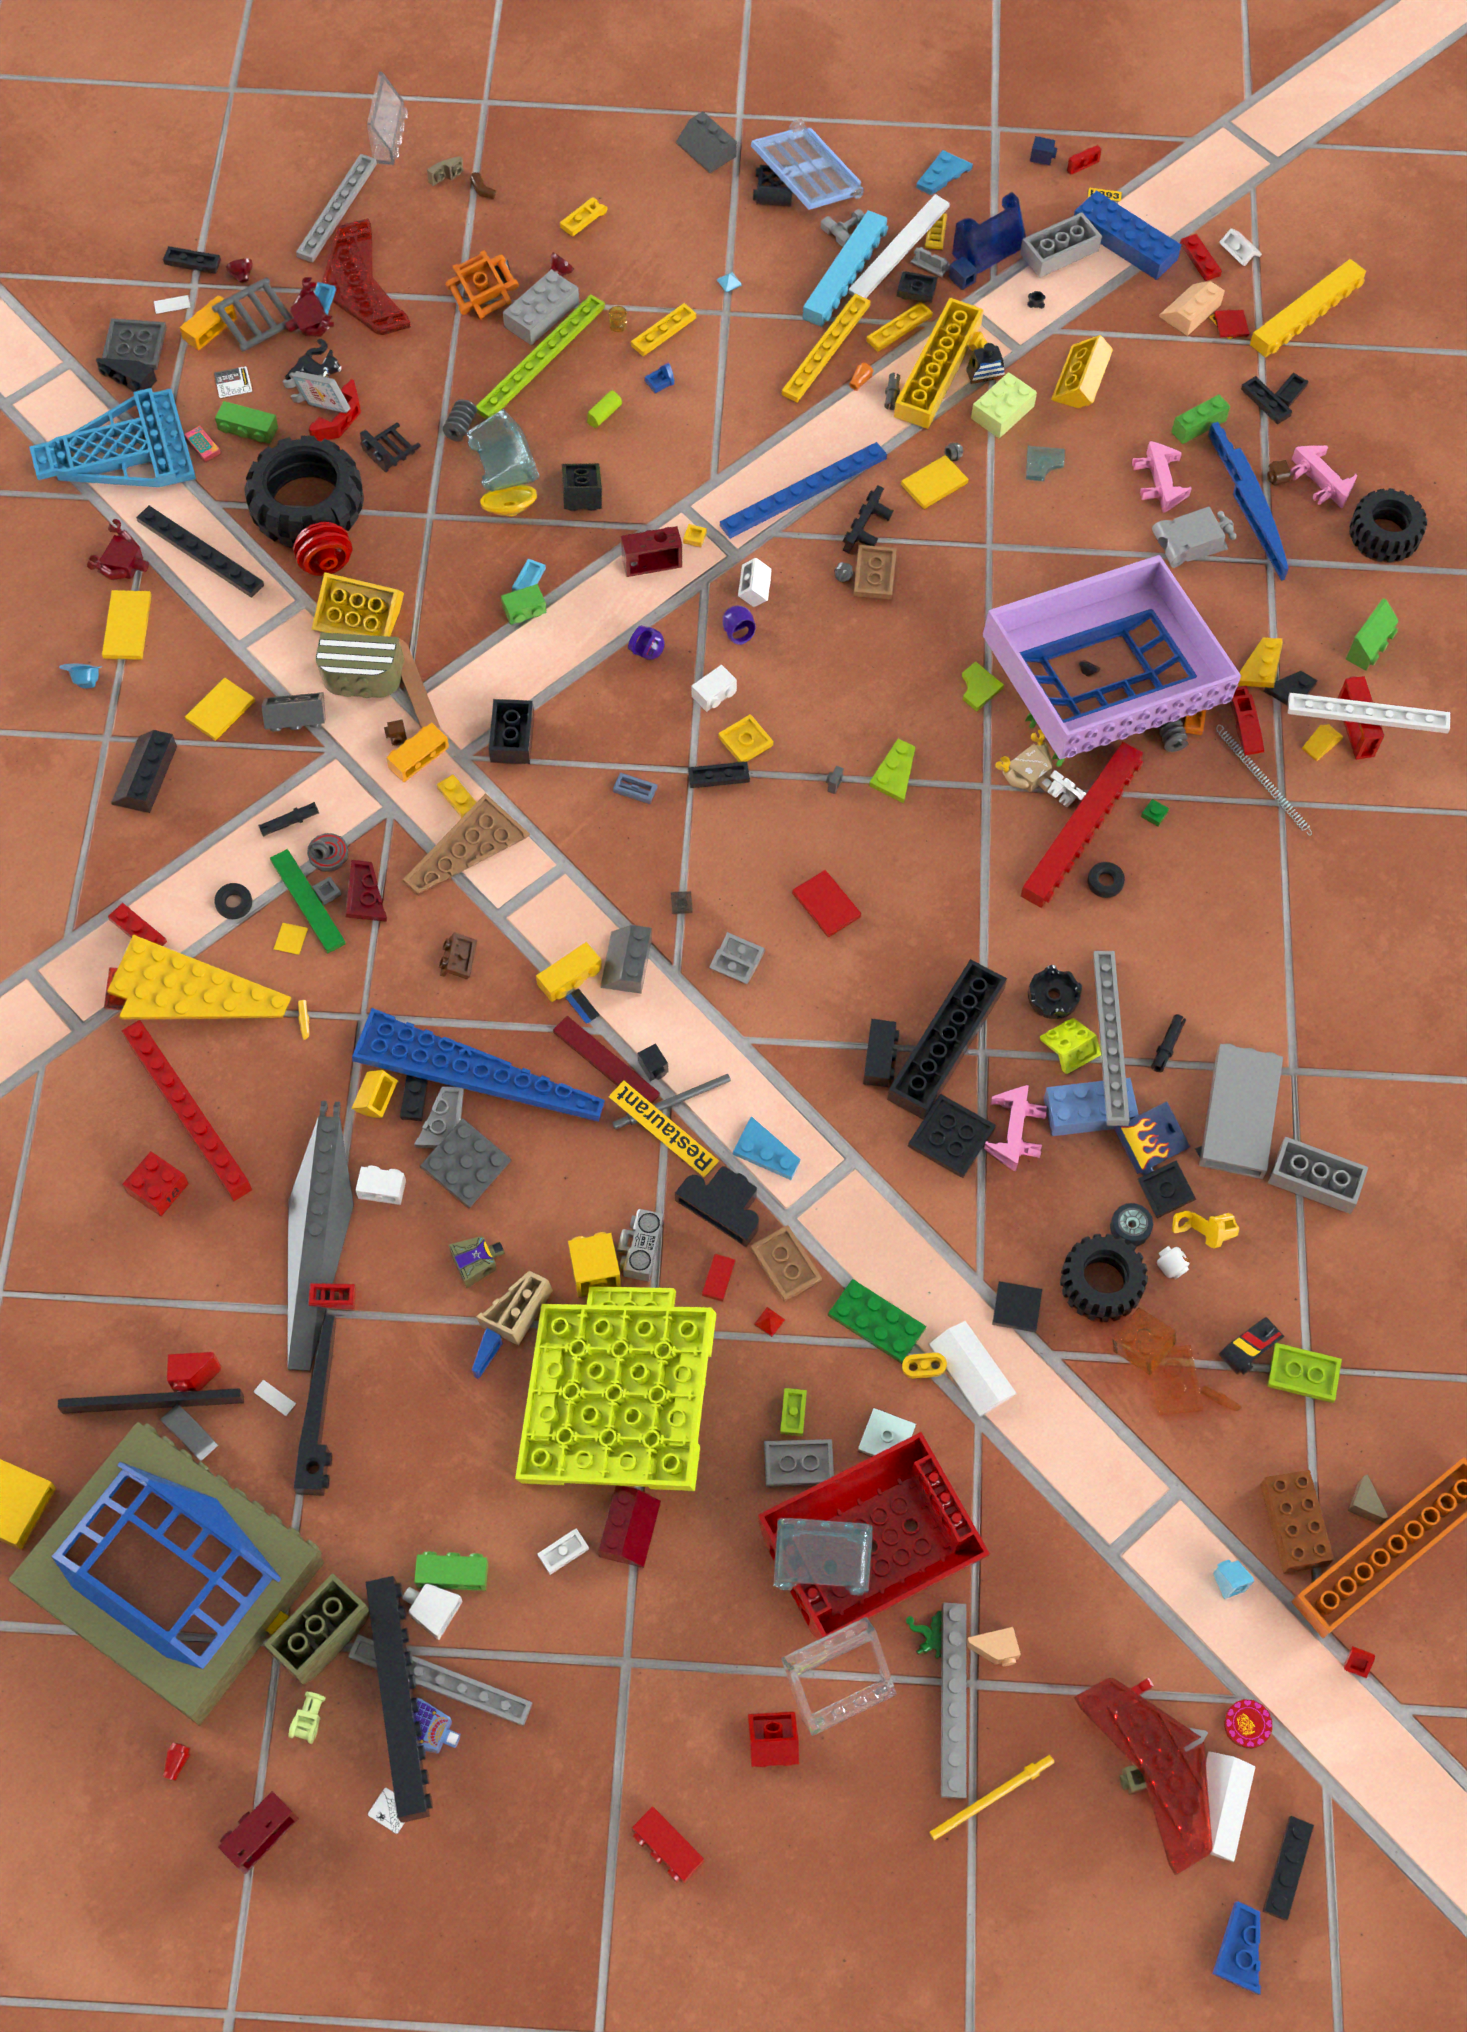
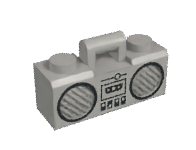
[617,1209,664,1282]

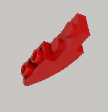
[1230,686,1264,756]

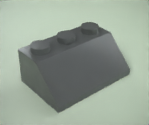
[676,111,737,173]
[262,692,326,732]
[601,925,652,994]

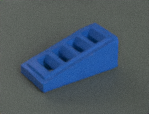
[472,1328,503,1379]

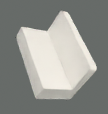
[1219,228,1262,266]

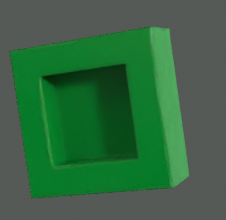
[1141,799,1169,826]

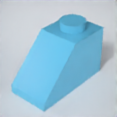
[1213,1560,1254,1599]

